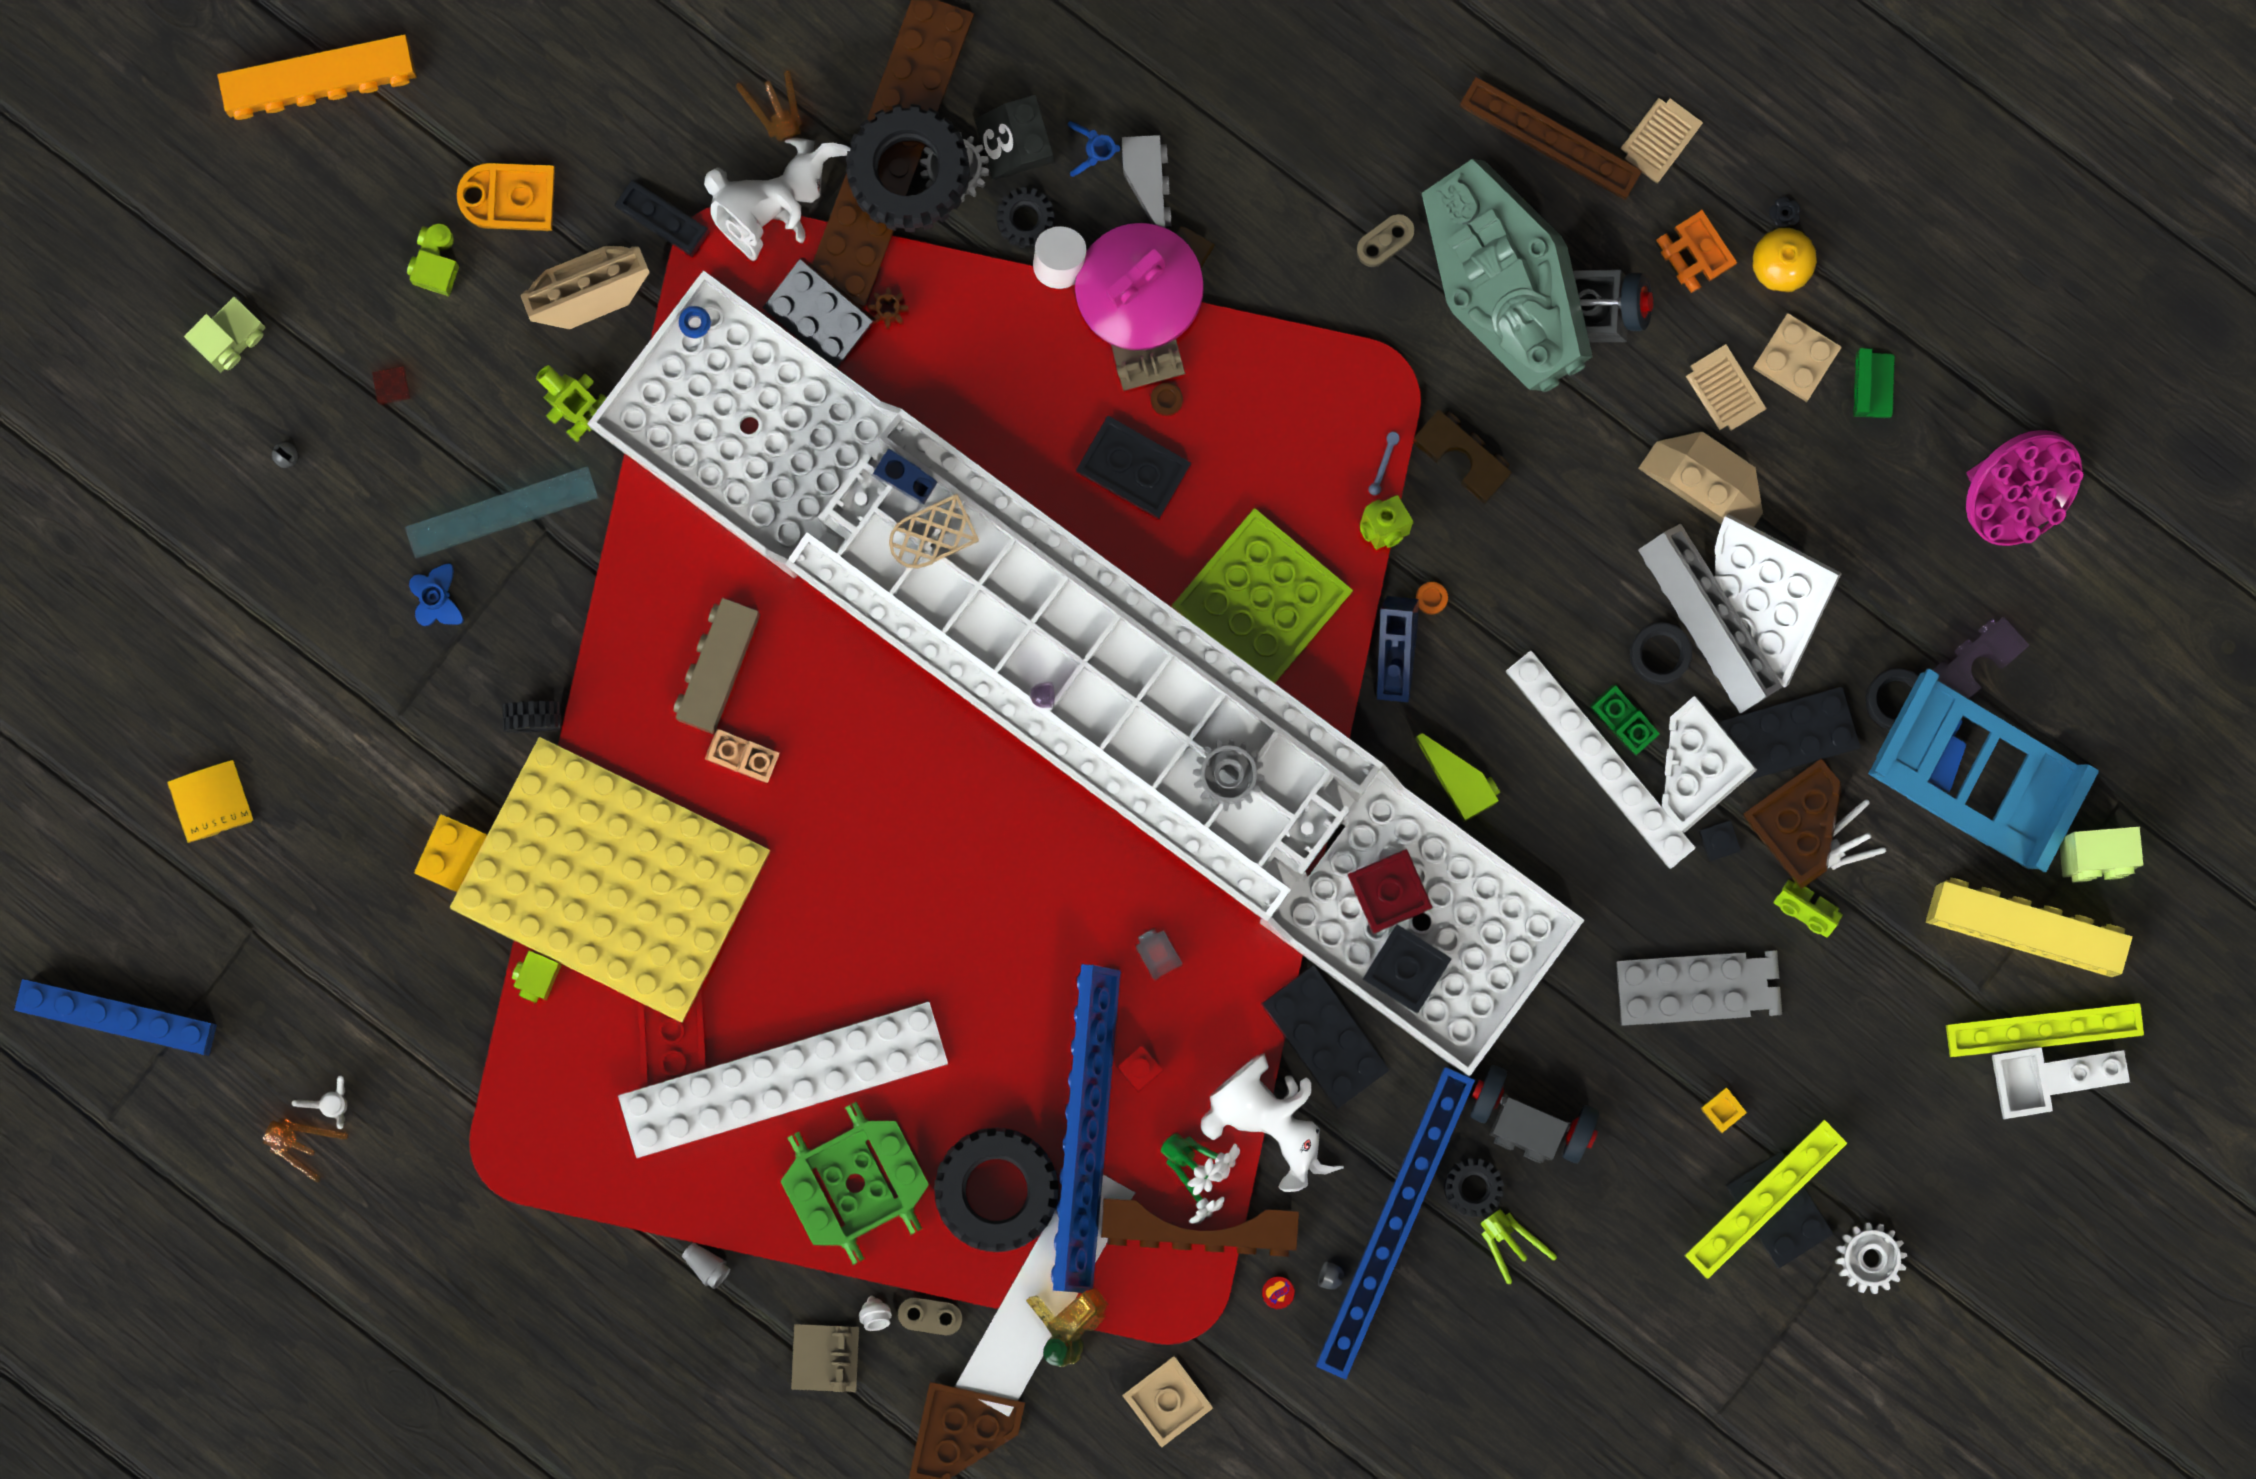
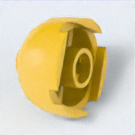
[1752,228,1817,292]

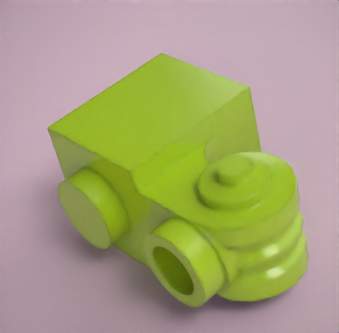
[407,224,459,296]

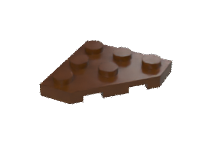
[1743,758,1842,889]
[909,1382,1025,1479]

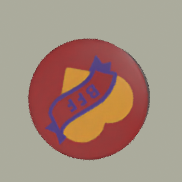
[1262,1277,1294,1309]

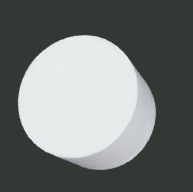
[1033,226,1086,289]

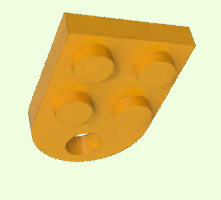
[457,163,555,231]

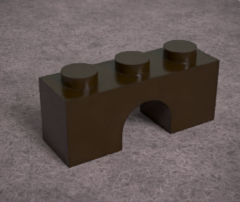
[1413,410,1512,505]

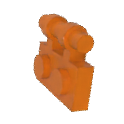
[1656,210,1737,293]

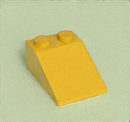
[414,814,487,892]

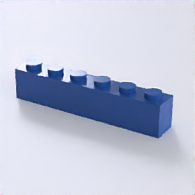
[14,979,217,1056]

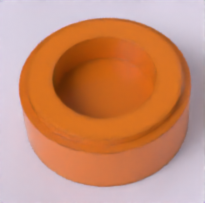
[1415,582,1448,615]

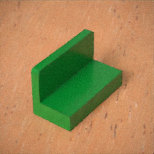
[1853,348,1895,418]

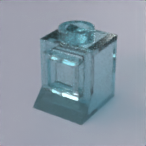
[1135,928,1183,981]

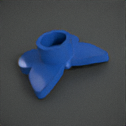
[409,563,464,626]

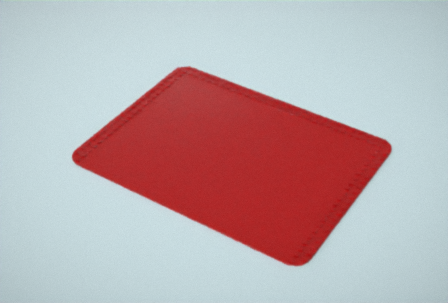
[469,207,1421,1345]

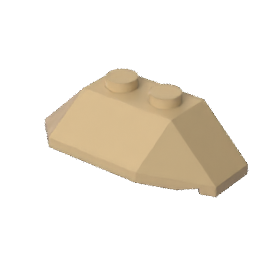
[520,246,649,329]
[1638,432,1763,527]

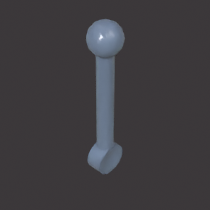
[1369,432,1399,496]

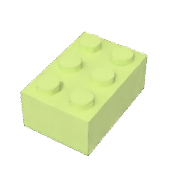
[2060,827,2143,883]

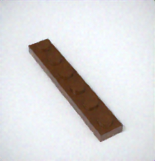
[1459,77,1642,200]

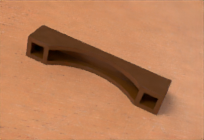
[1101,1198,1299,1257]

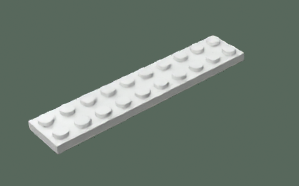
[618,1002,948,1158]

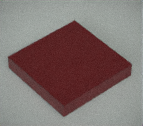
[1347,849,1433,934]

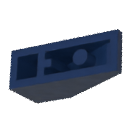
[1377,596,1419,702]

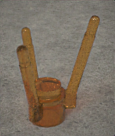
[736,71,803,142]
[263,1119,348,1182]

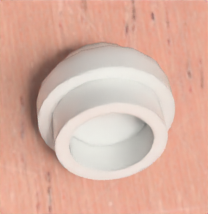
[859,1296,892,1331]

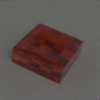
[372,366,411,405]

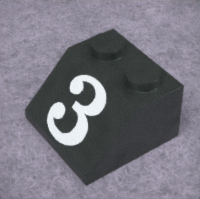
[975,95,1054,180]

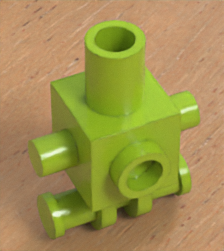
[536,365,606,442]

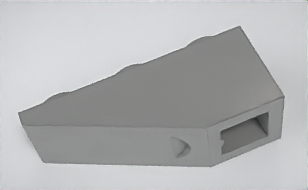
[1122,135,1171,228]

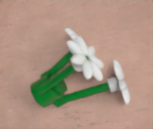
[1161,1133,1240,1224]

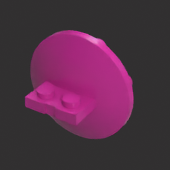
[1075,223,1204,351]
[1966,430,2083,546]

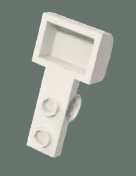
[1992,1047,2130,1119]

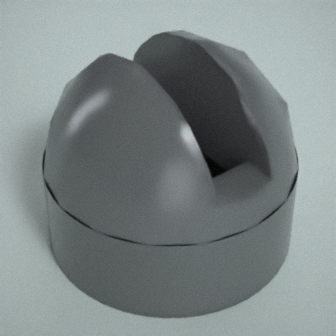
[272,442,299,468]
[1318,1262,1344,1290]

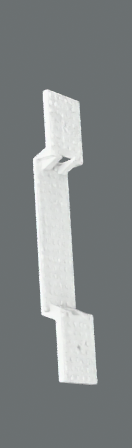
[587,270,1584,1077]

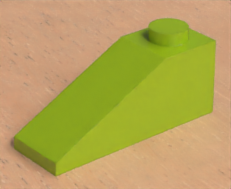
[1415,733,1500,822]

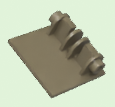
[1111,339,1185,391]
[791,1324,859,1392]

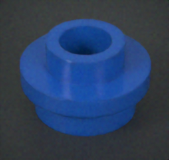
[679,306,711,339]

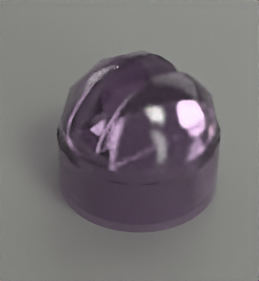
[1030,682,1055,709]

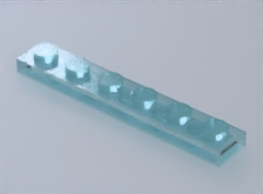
[405,466,599,559]

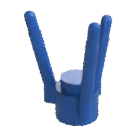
[1068,121,1120,177]

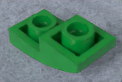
[1589,685,1660,755]

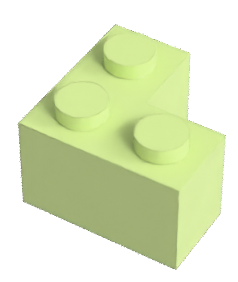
[184,297,266,373]

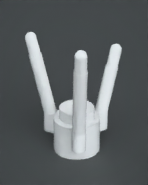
[1828,799,1886,870]
[292,1075,347,1129]

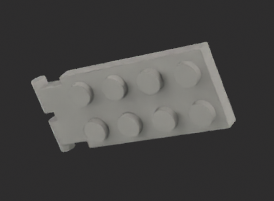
[1616,950,1782,1026]

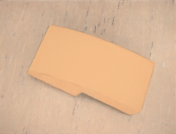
[705,729,780,783]

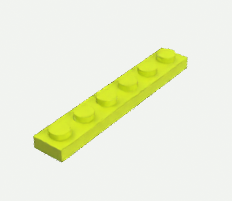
[1946,1003,2144,1057]
[1684,1120,1847,1279]

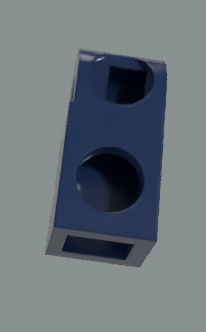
[871,449,938,505]

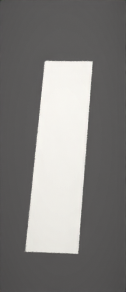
[955,1175,1135,1417]

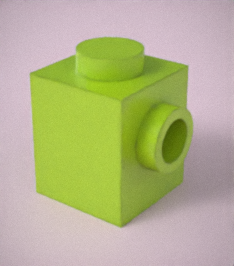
[512,951,561,1003]

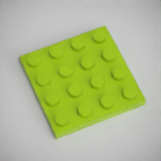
[1172,508,1353,684]

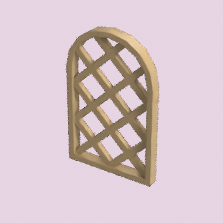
[889,494,979,569]

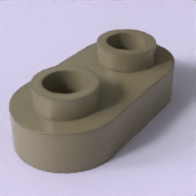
[1356,214,1414,267]
[898,1298,963,1335]

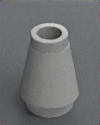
[682,1243,731,1289]

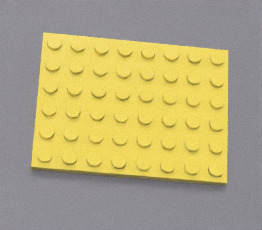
[450,737,770,1023]

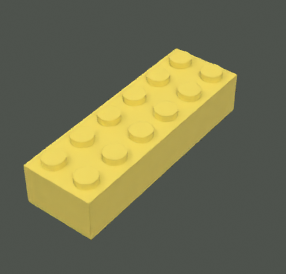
[1925,878,2132,977]

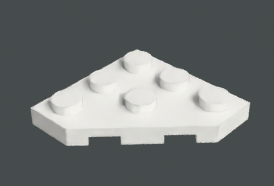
[1662,696,1757,833]

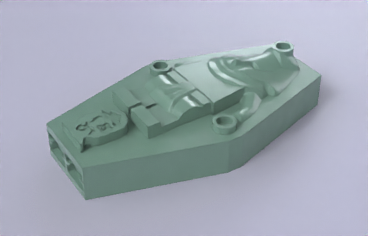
[1422,159,1593,392]

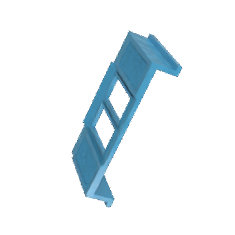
[1868,669,2099,872]

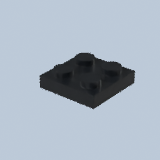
[1362,924,1452,1014]

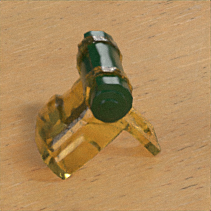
[1026,1288,1108,1367]

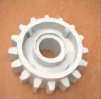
[1835,1223,1907,1294]

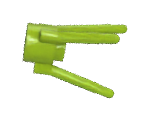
[1481,1209,1557,1284]

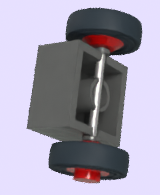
[1573,270,1653,342]
[1470,1065,1600,1164]

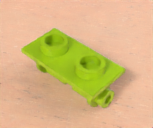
[1773,879,1843,938]

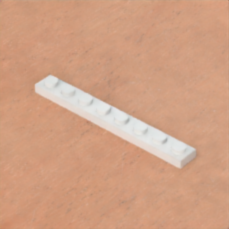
[1506,650,1695,869]

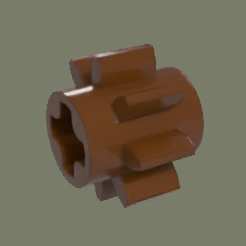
[868,287,908,329]

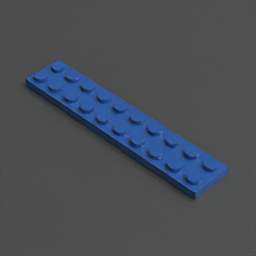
[1051,964,1121,1294]

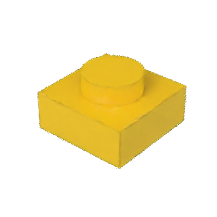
[1701,1087,1747,1133]

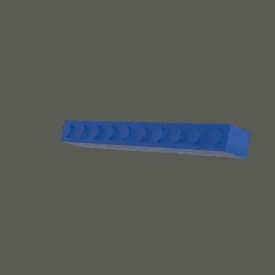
[1315,1067,1475,1380]

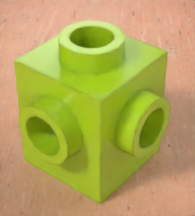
[1360,495,1413,550]

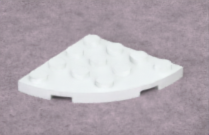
[1714,514,1842,687]

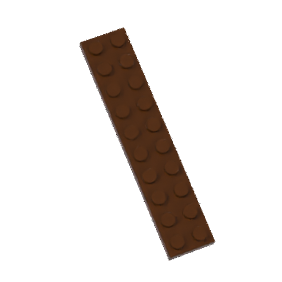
[812,0,974,309]

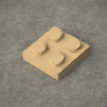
[1753,313,1842,402]
[1122,1356,1213,1448]

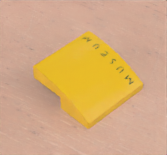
[167,760,253,843]

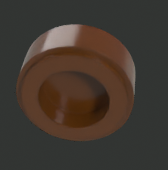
[1151,383,1183,416]

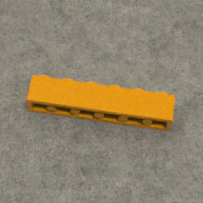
[217,35,417,120]

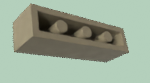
[673,598,760,734]

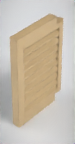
[1621,98,1703,184]
[1686,344,1767,431]

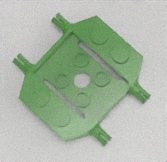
[780,1102,929,1265]

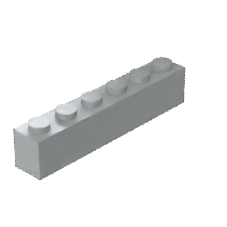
[1638,524,1783,713]

